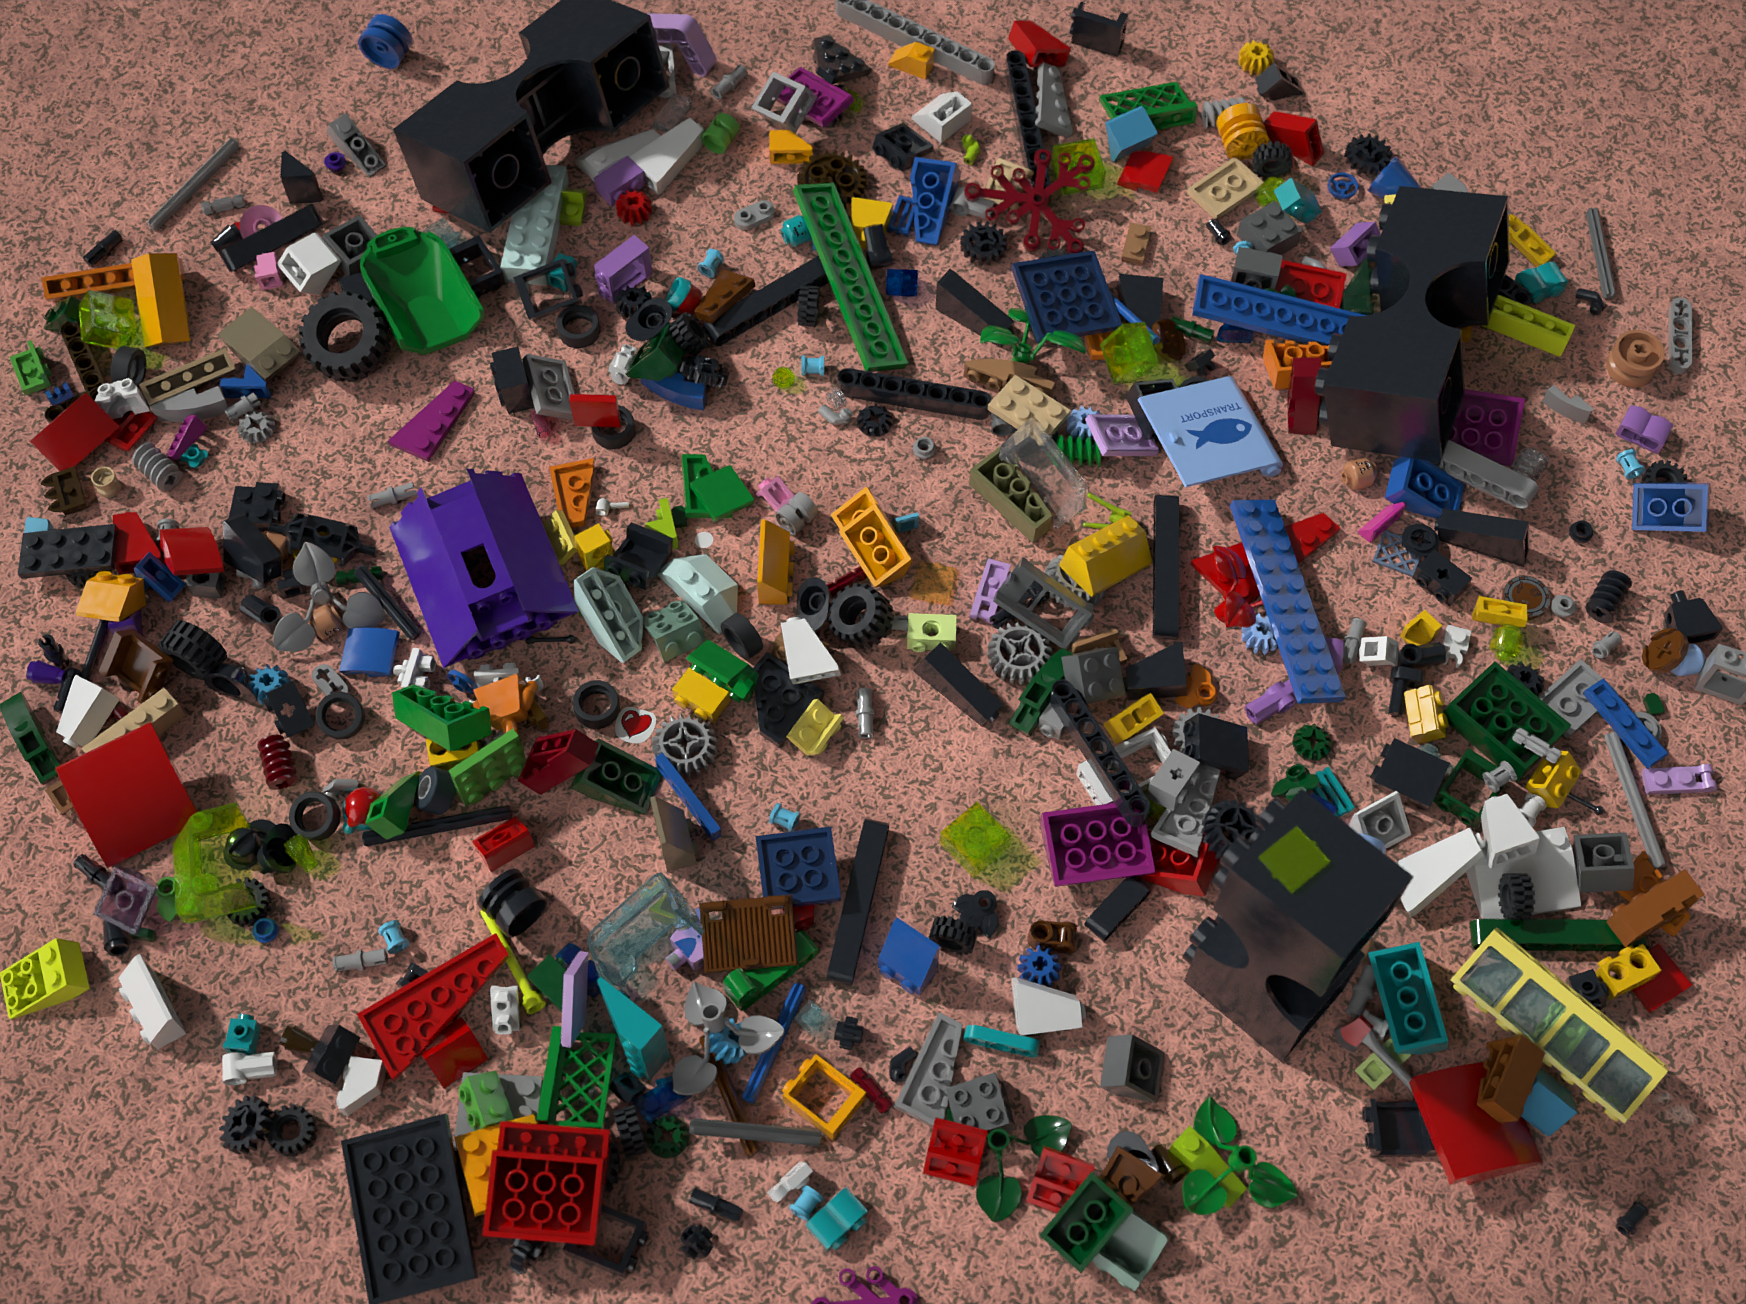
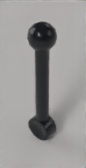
[525,635,576,644]
[1567,792,1604,815]

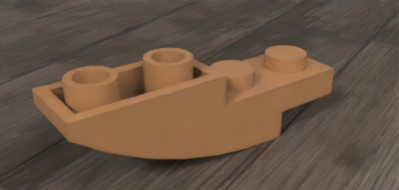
[964,359,1055,398]

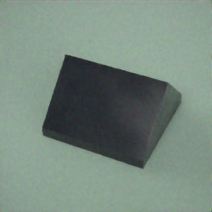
[280,150,324,204]

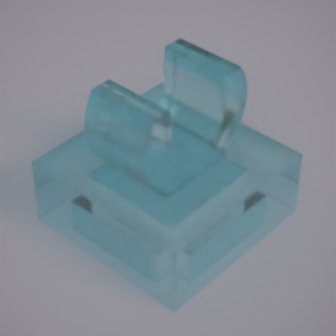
[794,1000,830,1037]

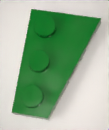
[681,454,733,518]

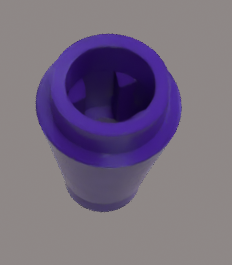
[26,660,66,684]

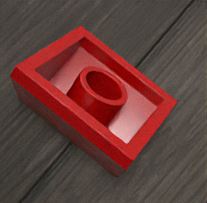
[472,816,535,872]
[421,1017,489,1089]

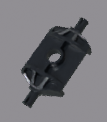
[268,512,376,566]

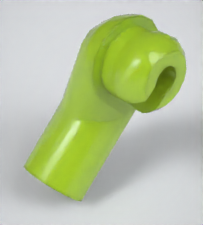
[962,134,980,166]

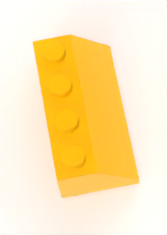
[1059,515,1152,597]

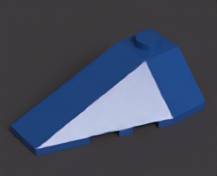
[910,157,961,246]

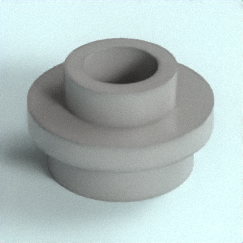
[913,437,936,459]
[1551,595,1576,618]

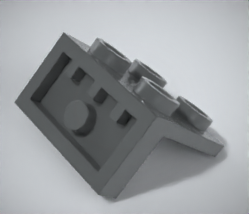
[946,1072,1017,1132]

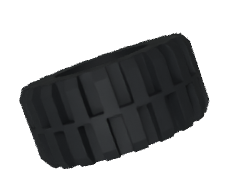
[299,291,392,382]

